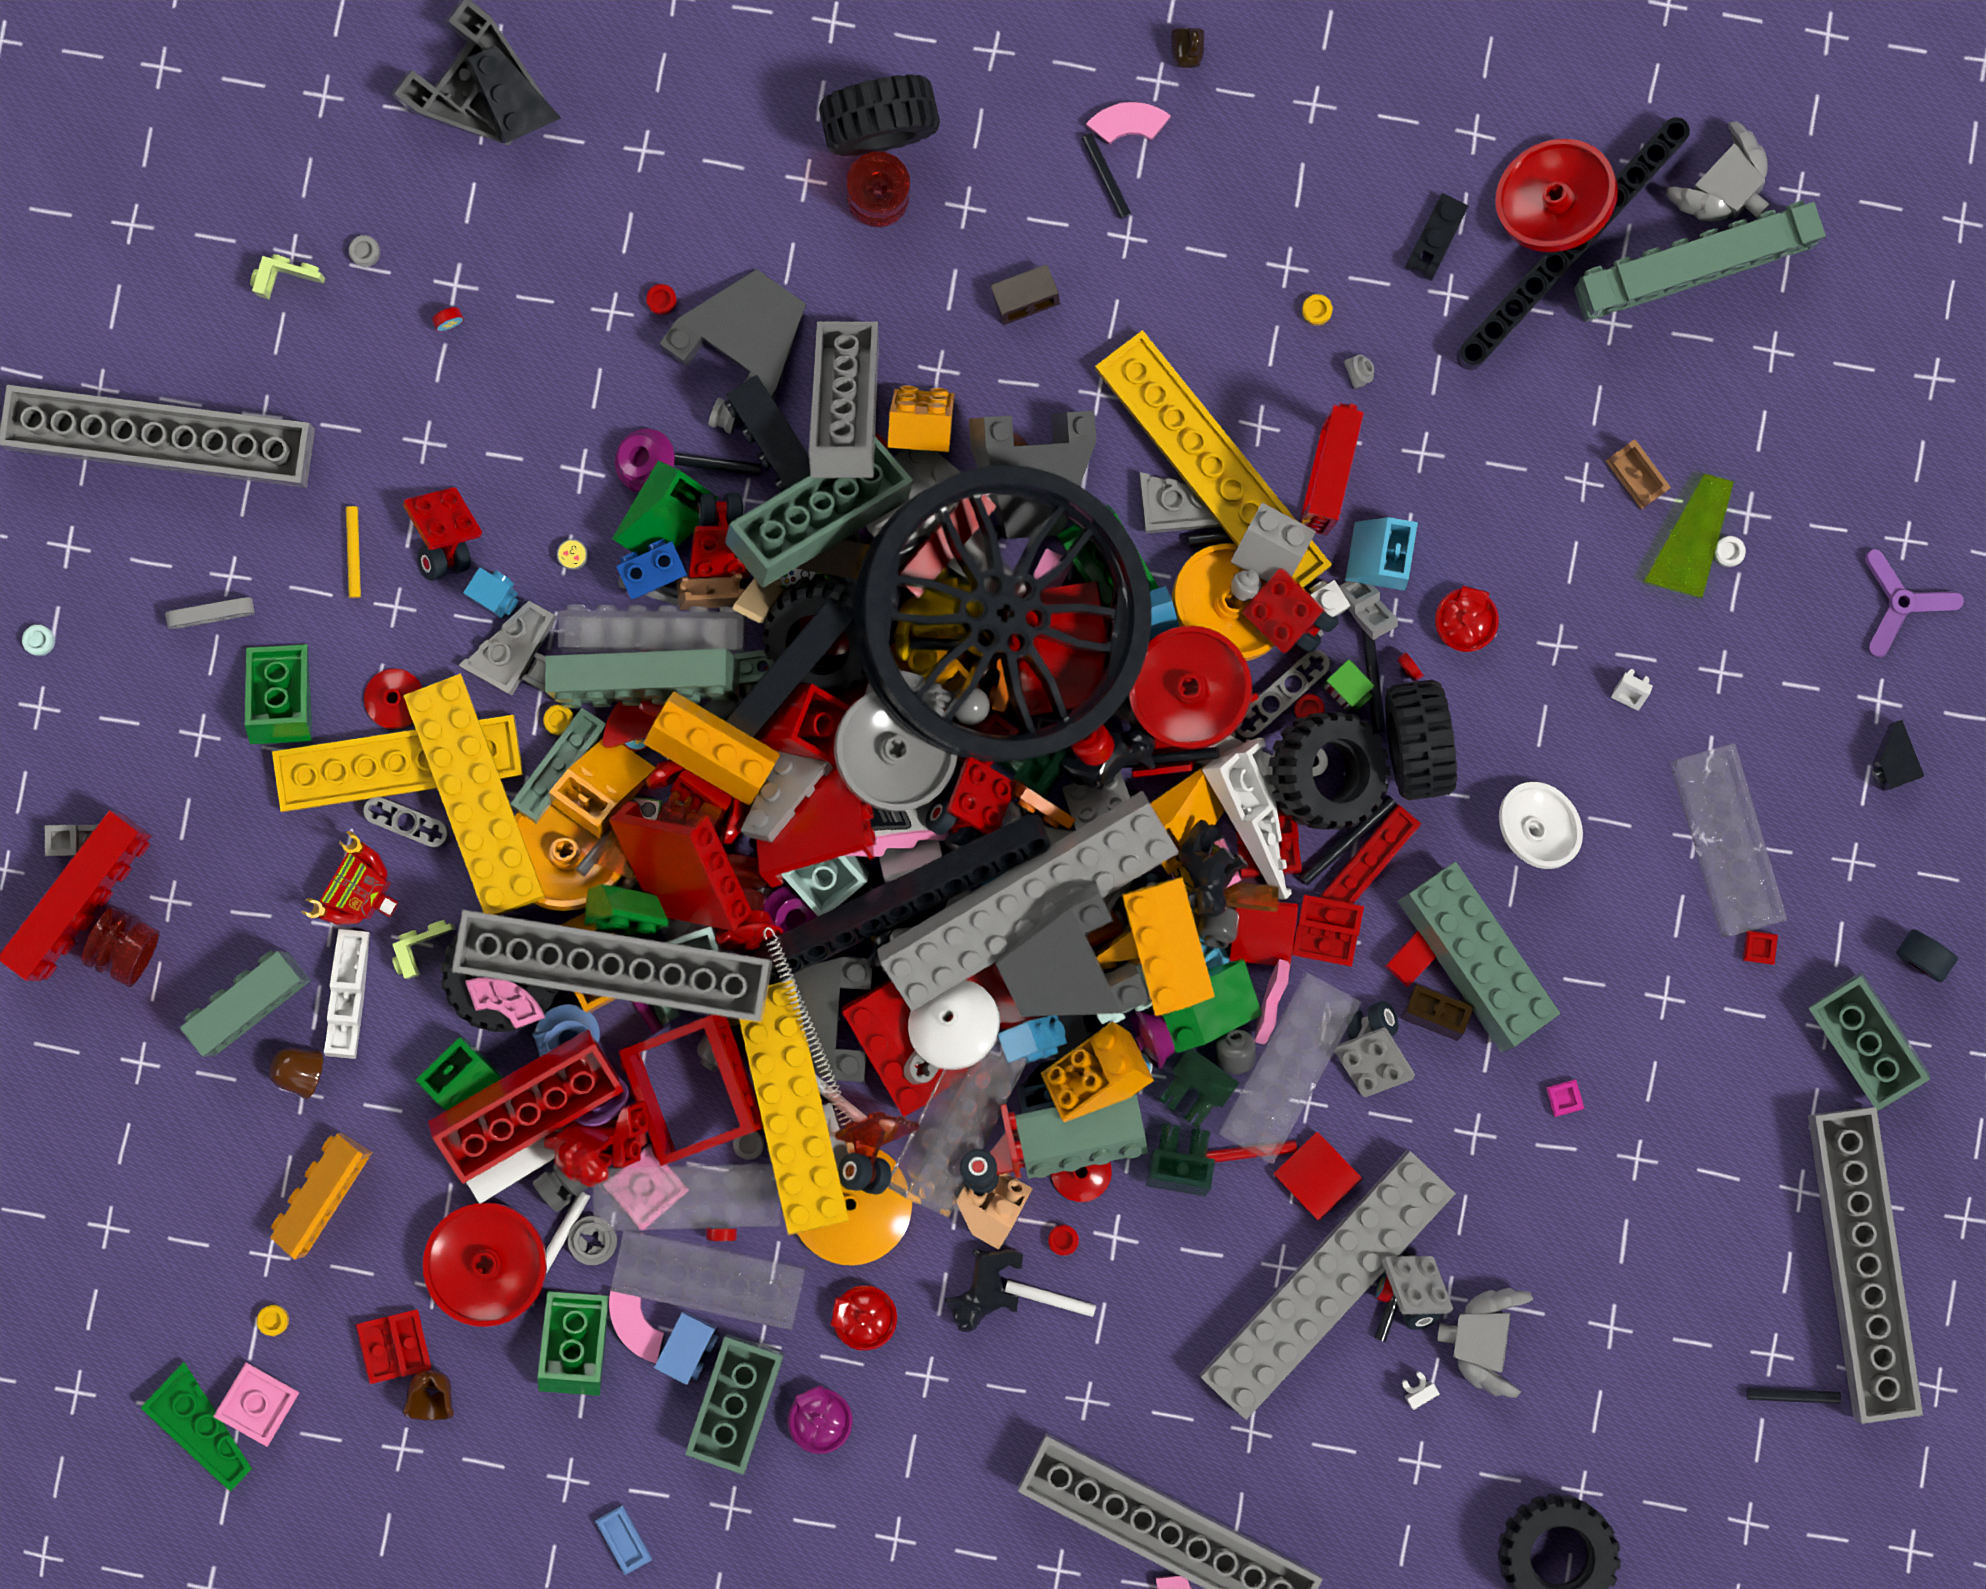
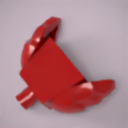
[646,759,751,844]
[544,1118,648,1187]

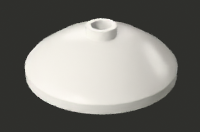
[1499,782,1583,869]
[908,980,1000,1070]

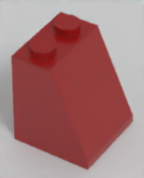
[753,683,850,766]

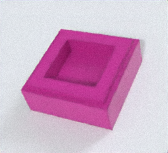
[1545,1079,1585,1117]

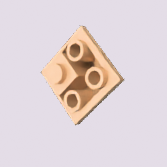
[956,1173,1033,1250]

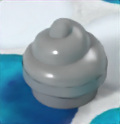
[1231,570,1262,601]

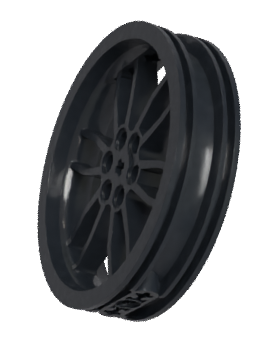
[853,465,1152,762]

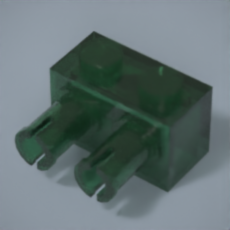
[995,722,1075,799]
[1158,1048,1240,1129]
[1145,1123,1215,1196]

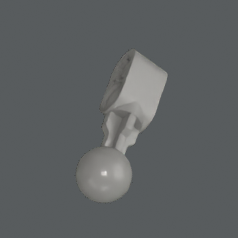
[865,670,990,725]

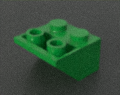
[584,884,668,939]

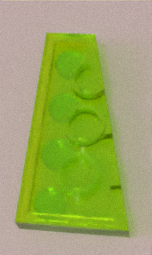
[1642,474,1734,599]

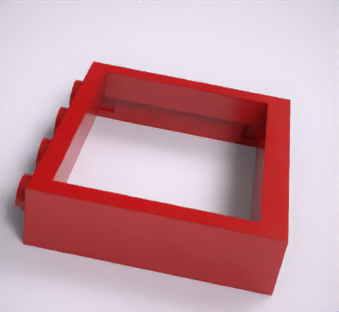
[1299,403,1364,536]
[619,1014,764,1166]

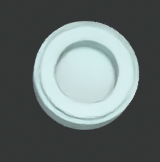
[22,625,55,656]

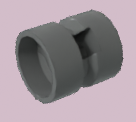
[532,1164,588,1213]

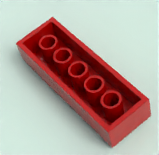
[0,810,152,982]
[428,1029,624,1184]

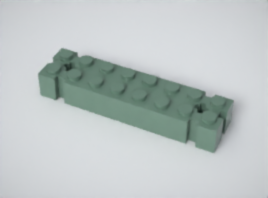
[1574,200,1826,322]

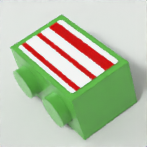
[1322,660,1374,712]

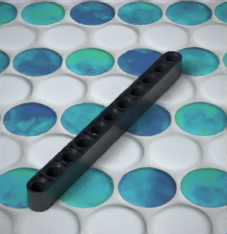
[1457,117,1690,370]
[743,814,1051,985]

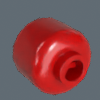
[1071,724,1115,766]

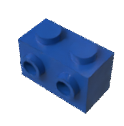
[616,539,687,601]

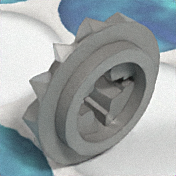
[568,1216,618,1265]

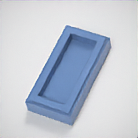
[595,1505,653,1575]

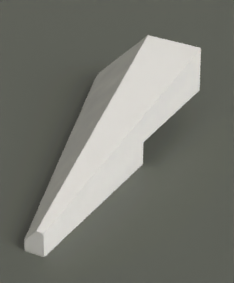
[1202,738,1292,900]

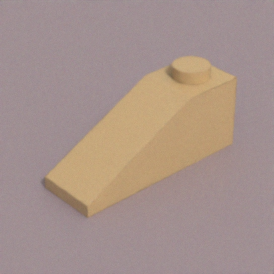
[732,578,786,623]

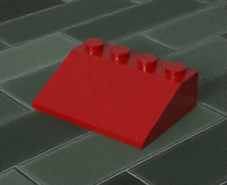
[1003,581,1106,718]
[842,979,983,1117]

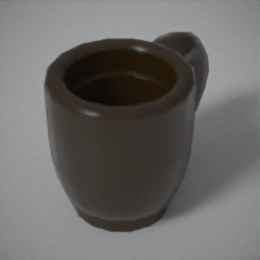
[1171,28,1204,68]

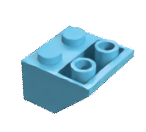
[1345,517,1418,591]

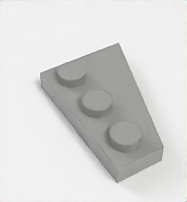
[741,751,833,842]

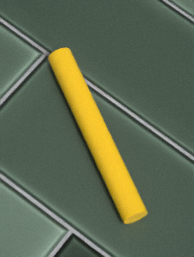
[346,506,361,598]

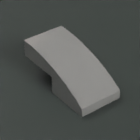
[1339,581,1398,640]
[45,825,98,856]

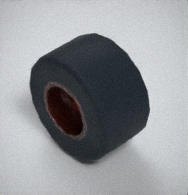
[1896,929,1958,982]

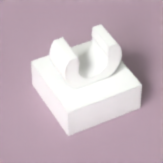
[1611,669,1653,711]
[1402,1371,1440,1410]

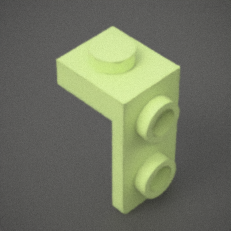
[250,254,325,299]
[392,920,456,979]

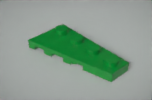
[140,1362,253,1492]

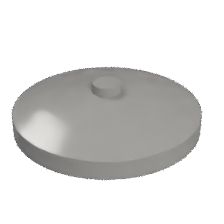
[834,689,957,811]

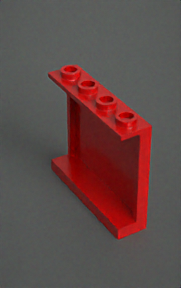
[753,766,877,888]
[609,801,752,931]

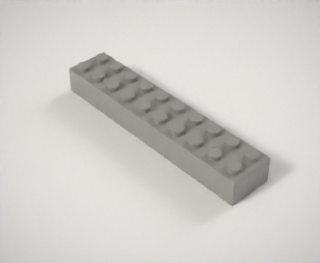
[0,385,315,488]
[877,791,1179,1011]
[452,910,772,1022]
[1808,1107,1923,1424]
[1199,1150,1456,1420]
[1018,1433,1323,1589]

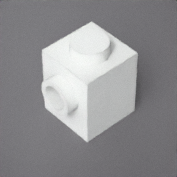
[1309,580,1351,617]

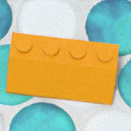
[643,691,780,806]
[1122,877,1215,1016]
[270,1133,373,1259]

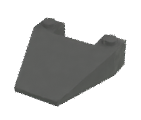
[389,0,545,145]
[659,269,806,400]
[969,411,1096,539]
[995,883,1151,1016]
[775,957,873,1082]

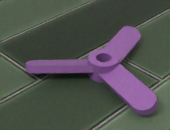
[1865,549,1964,657]

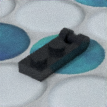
[1405,193,1469,281]

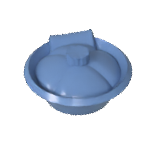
[532,1004,600,1057]

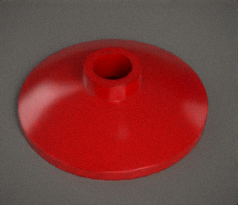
[364,669,423,729]
[1051,1162,1112,1202]

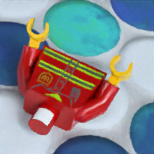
[301,831,399,925]

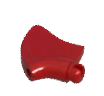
[603,701,665,748]

